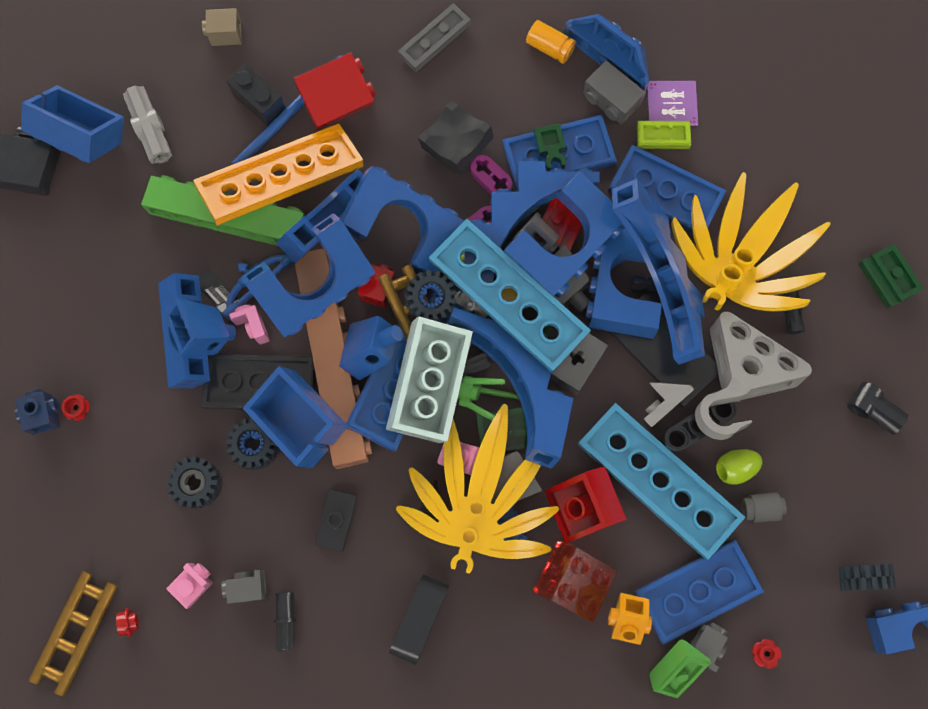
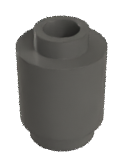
[741,492,787,523]

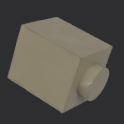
[202,8,242,46]

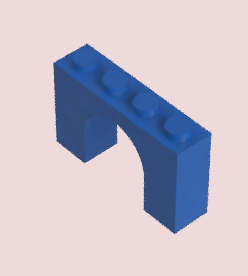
[341,166,464,274]
[504,171,625,298]
[241,214,376,338]
[585,223,671,339]

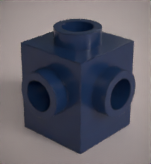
[15,389,61,435]

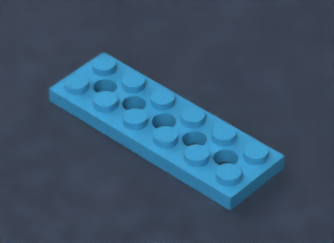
[429,219,591,373]
[578,403,745,561]

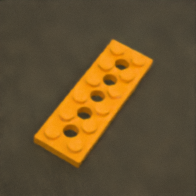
[193,124,363,225]

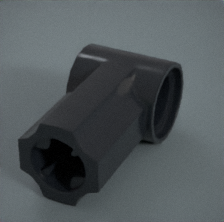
[847,382,909,435]

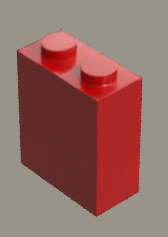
[294,52,376,131]

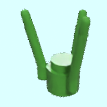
[457,376,520,421]

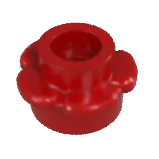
[62,394,90,421]
[116,608,139,637]
[752,639,781,669]

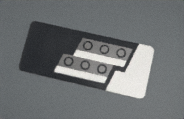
[199,269,239,312]

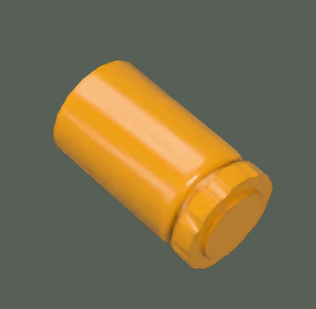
[526,20,576,64]

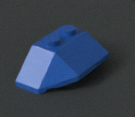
[564,14,649,92]

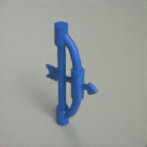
[222,255,294,320]

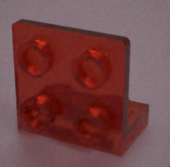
[533,540,617,623]

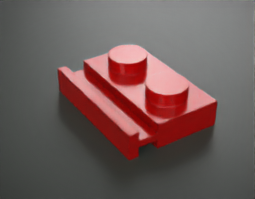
[536,198,582,251]

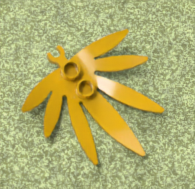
[671,172,831,311]
[396,404,559,573]

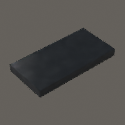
[608,292,718,408]
[201,354,315,410]

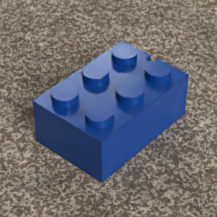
[21,85,124,163]
[243,366,349,468]

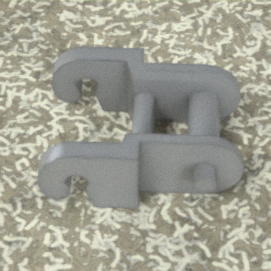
[455,290,488,318]

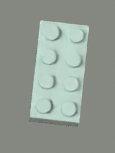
[386,317,473,443]

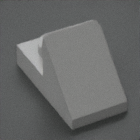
[644,382,695,427]

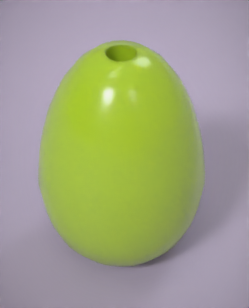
[716,449,763,485]

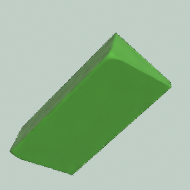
[649,639,711,698]

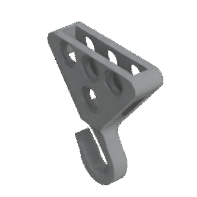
[695,312,812,440]

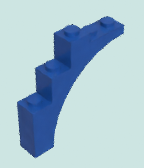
[464,158,600,283]
[612,178,705,364]
[446,307,574,469]

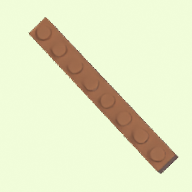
[295,248,372,469]

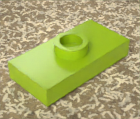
[637,121,691,149]

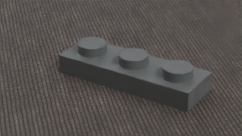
[398,3,471,72]

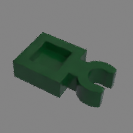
[534,123,566,172]

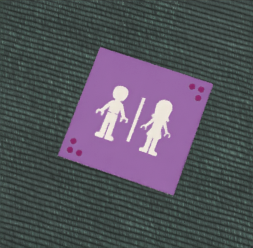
[648,81,698,126]

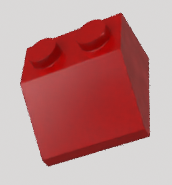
[545,466,627,544]

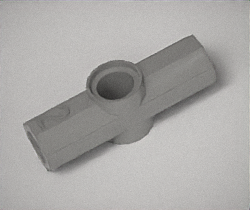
[123,85,173,164]

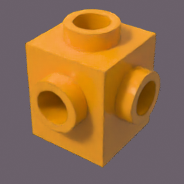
[608,593,652,645]

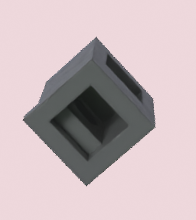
[514,212,559,254]
[221,570,267,604]
[690,623,728,672]

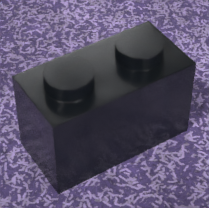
[226,64,286,126]

